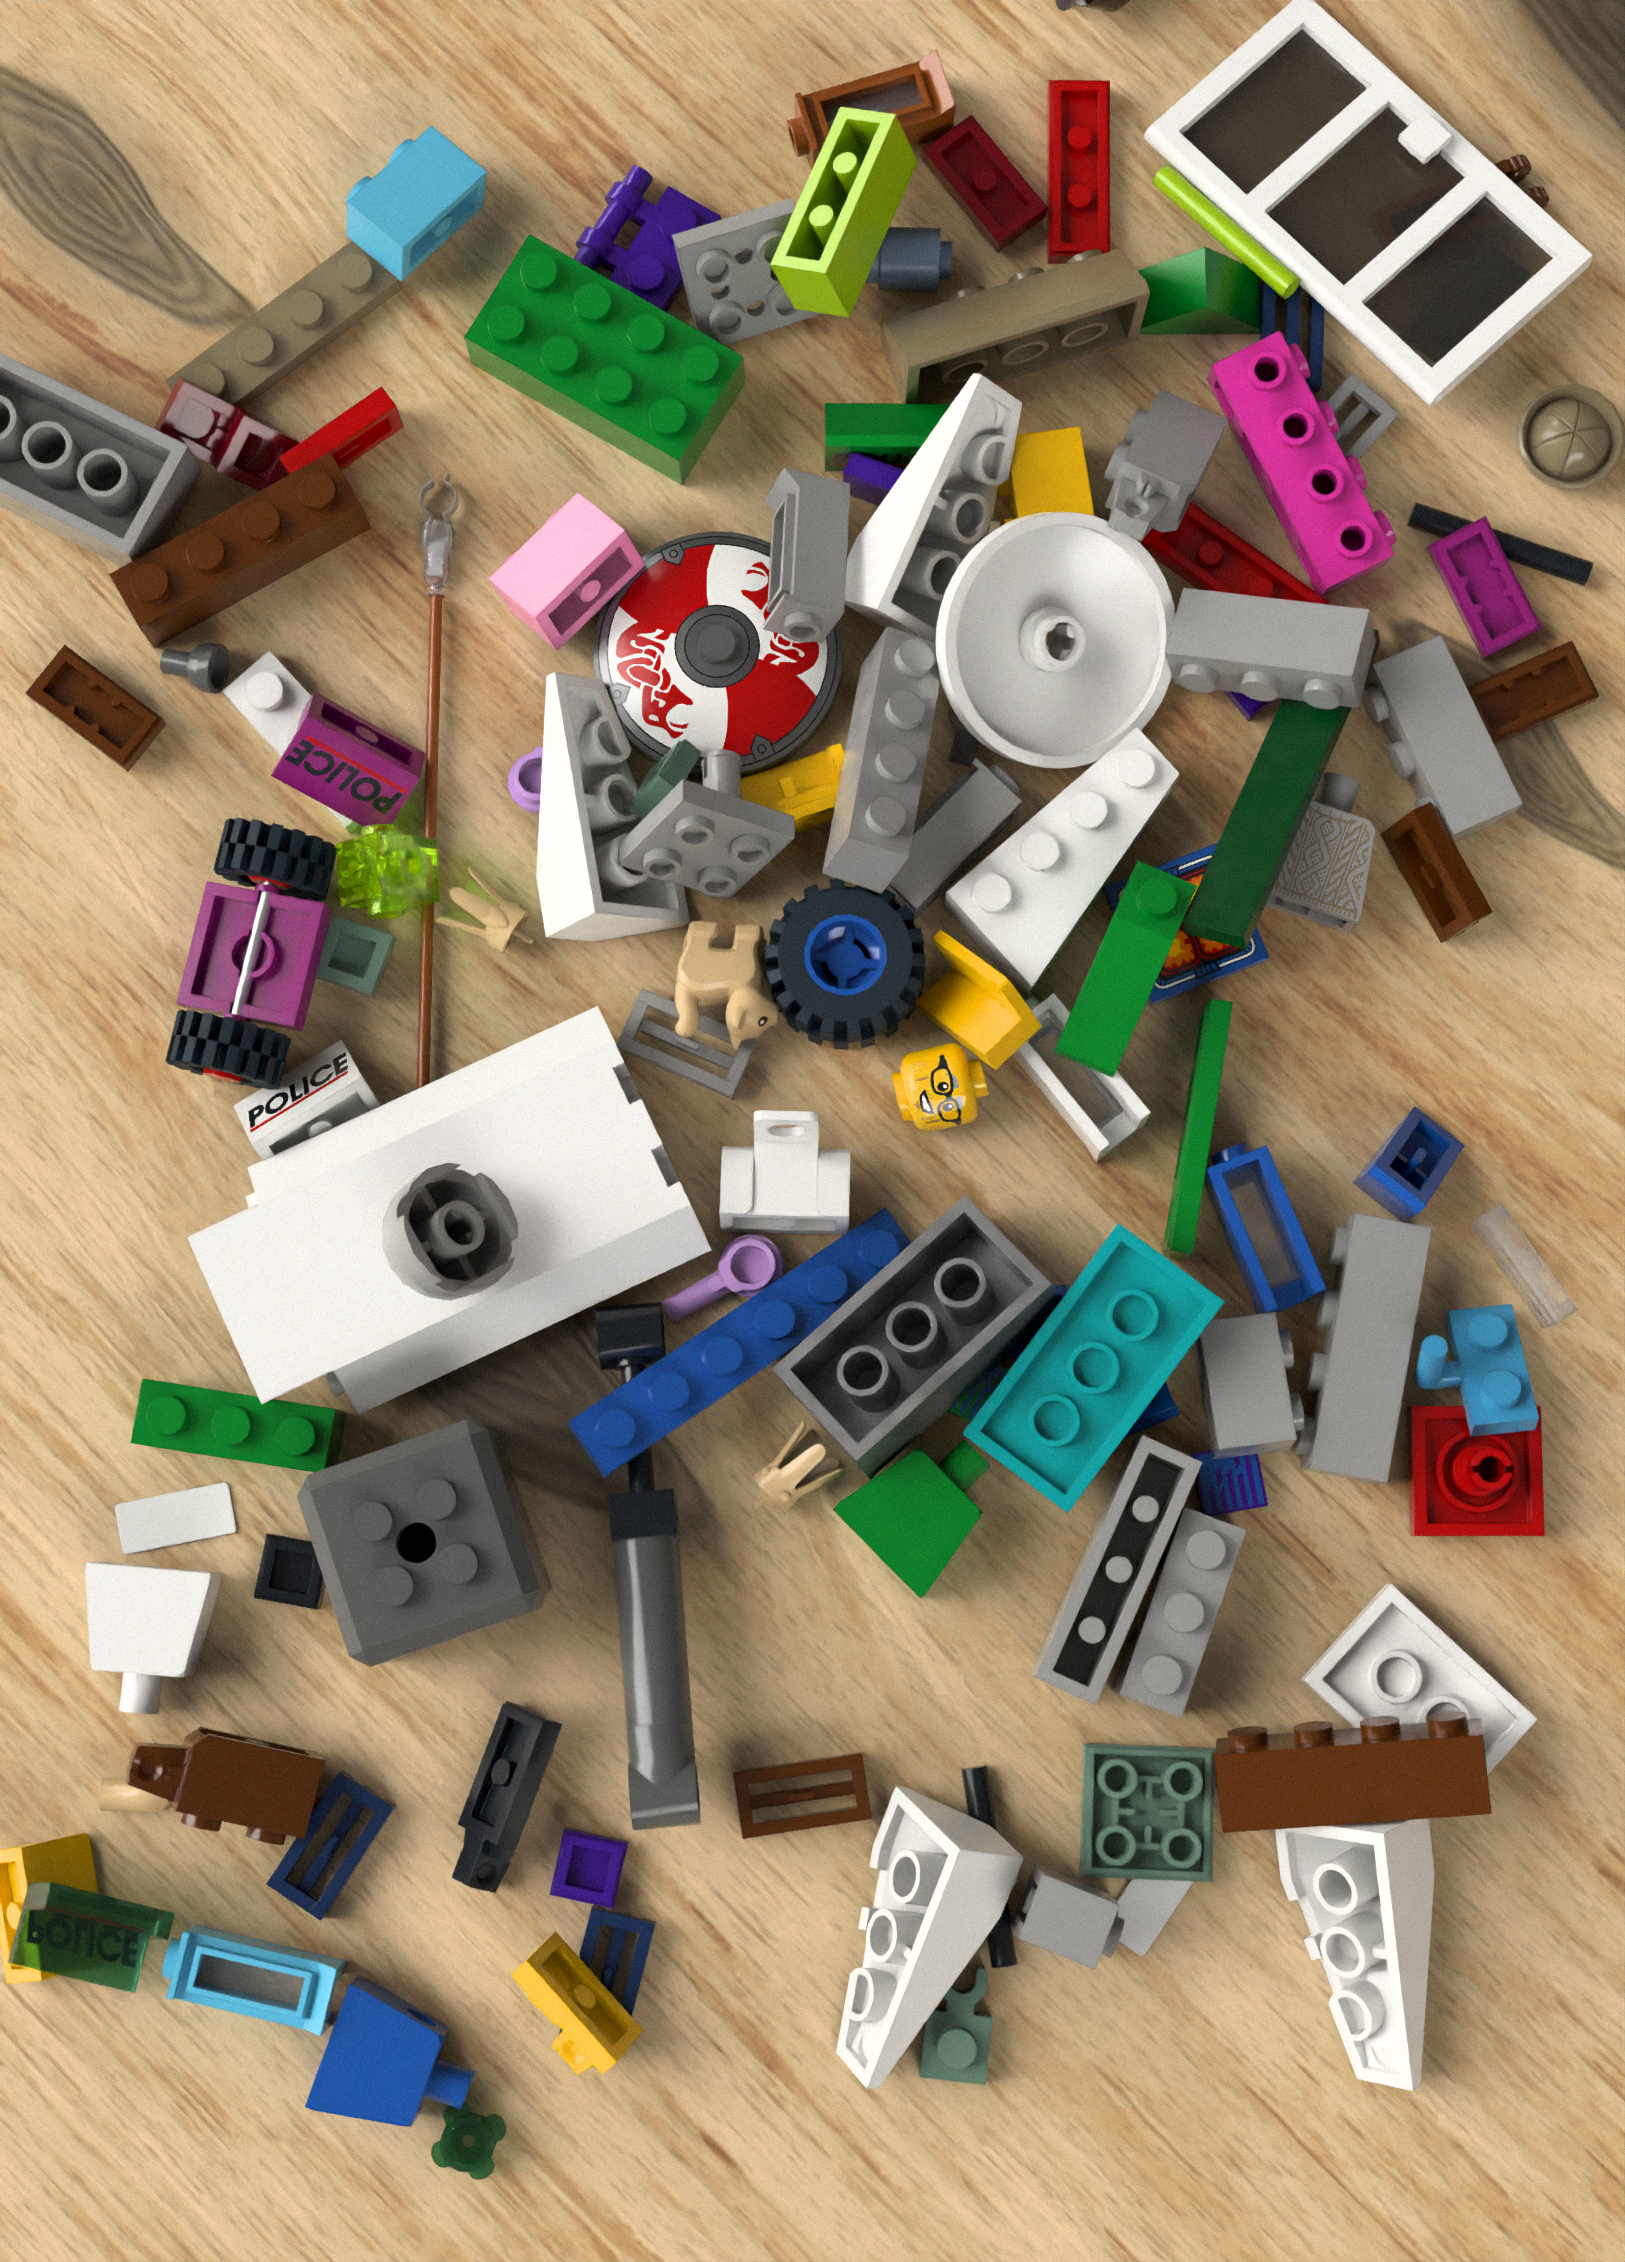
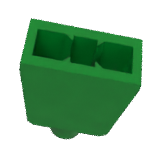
[833,1439,991,1598]

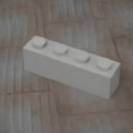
[822,626,940,893]
[1294,1213,1432,1484]
[1030,1435,1203,1705]

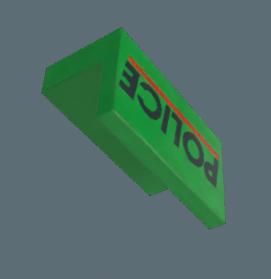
[825,403,949,471]

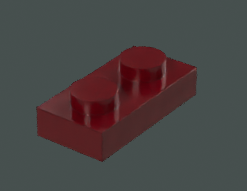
[922,114,1048,253]

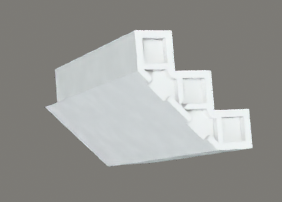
[187,1006,711,1415]

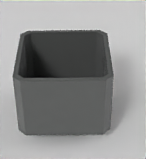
[297,1420,552,1667]

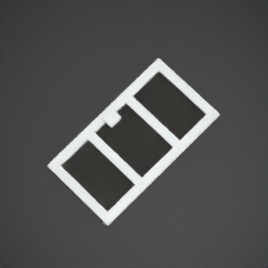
[1144,0,1593,407]

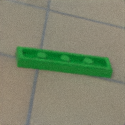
[1162,998,1233,1260]

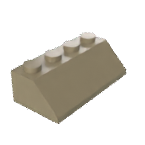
[882,249,1150,404]

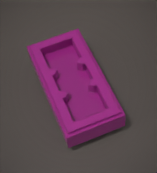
[1426,516,1542,658]

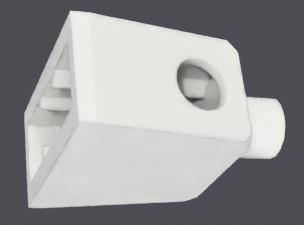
[85,1562,222,1714]

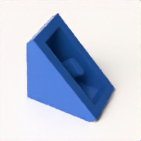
[1353,1106,1465,1222]

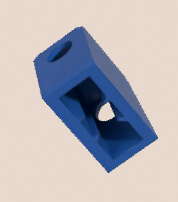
[305,1976,475,2127]

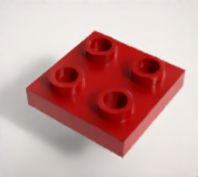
[1407,1406,1545,1536]

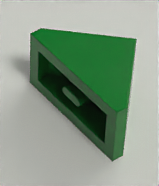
[1138,247,1260,334]

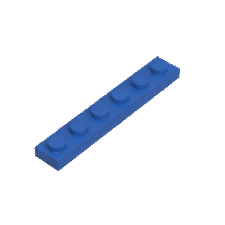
[567,1207,911,1478]

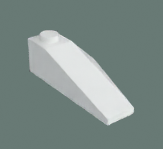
[845,373,1022,642]
[536,672,690,942]
[836,1786,1024,2089]
[1275,1819,1435,2091]

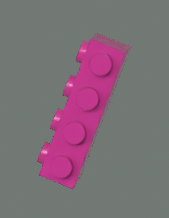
[1207,330,1396,597]

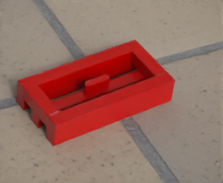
[279,386,404,475]

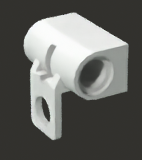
[719,1110,850,1235]

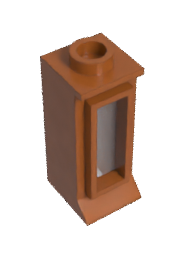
[787,49,955,171]

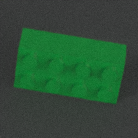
[464,234,745,485]

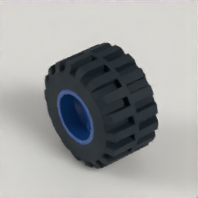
[765,879,926,1050]

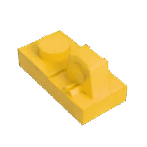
[511,1931,644,2075]

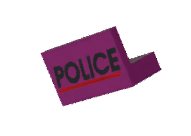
[271,691,425,837]

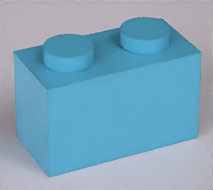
[346,125,487,282]

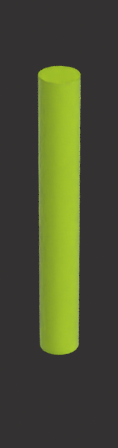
[1152,165,1301,299]

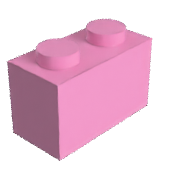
[489,493,646,651]

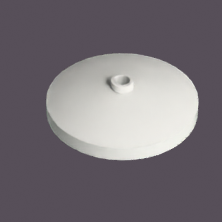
[936,512,1176,769]

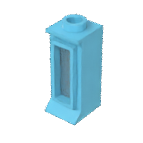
[162,1924,347,2036]

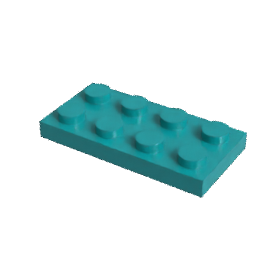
[962,1223,1225,1513]

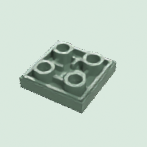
[1079,1743,1215,1882]

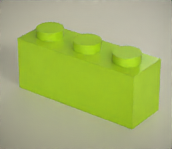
[770,107,918,318]

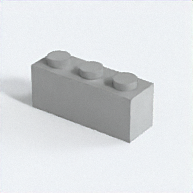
[1165,587,1376,709]
[1361,635,1523,843]

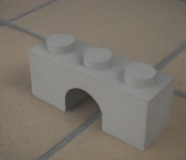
[1112,1507,1246,1718]

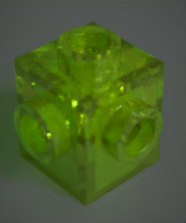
[336,824,440,920]

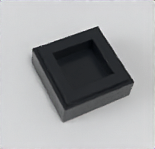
[254,1534,325,1610]

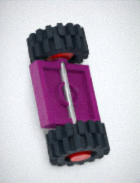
[165,818,338,1090]

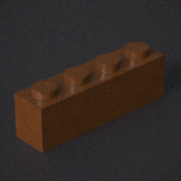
[109,452,371,648]
[1214,1711,1492,1833]

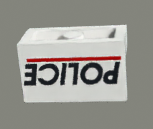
[234,1040,382,1161]

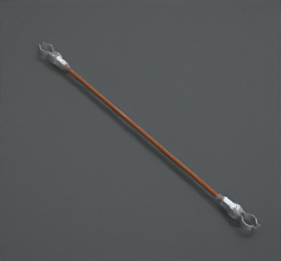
[417,473,459,1089]

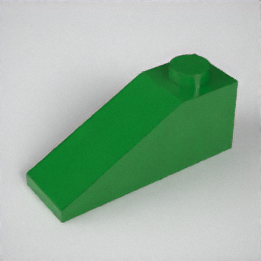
[1054,860,1197,1078]

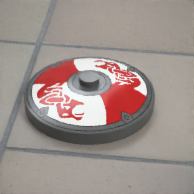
[593,532,843,780]

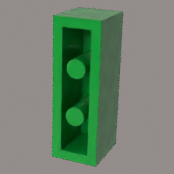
[130,1378,346,1472]

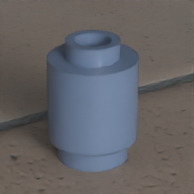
[865,227,952,292]

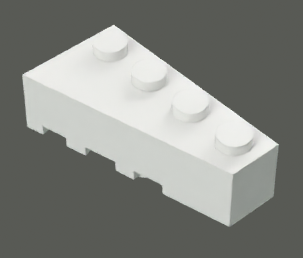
[943,727,1180,999]

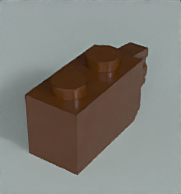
[125,1727,325,1845]

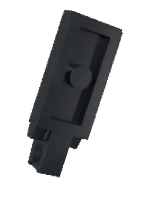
[452,1701,562,1893]

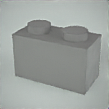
[1194,1312,1304,1459]
[1011,1862,1125,1970]

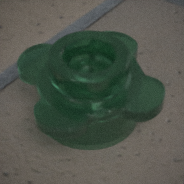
[431,2103,507,2180]

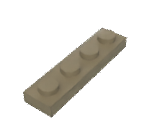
[165,241,401,408]

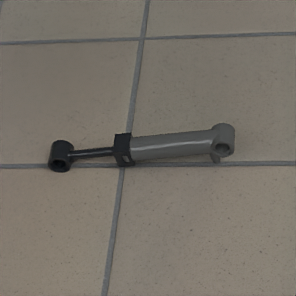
[596,1302,701,1830]

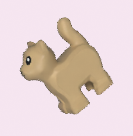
[675,921,779,1049]

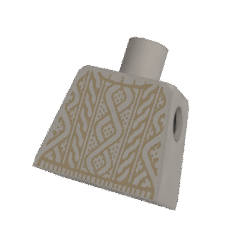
[1266,772,1375,934]

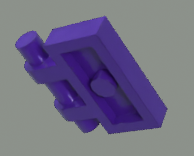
[573,165,721,312]

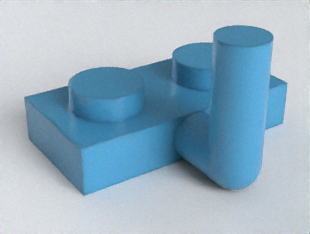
[1414,1304,1539,1437]

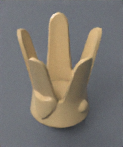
[435,865,533,954]
[752,1420,847,1514]

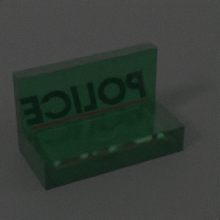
[7,1882,175,1993]

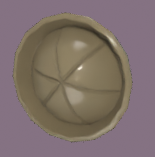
[1517,384,1625,489]

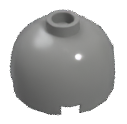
[382,1163,518,1301]

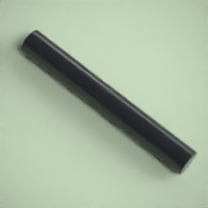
[1407,502,1593,586]
[961,1765,1017,1968]

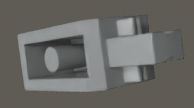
[1104,389,1229,541]

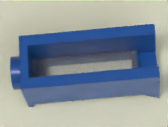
[1204,1143,1327,1314]

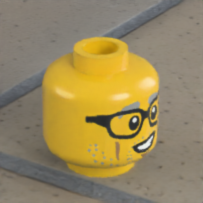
[892,1043,989,1133]

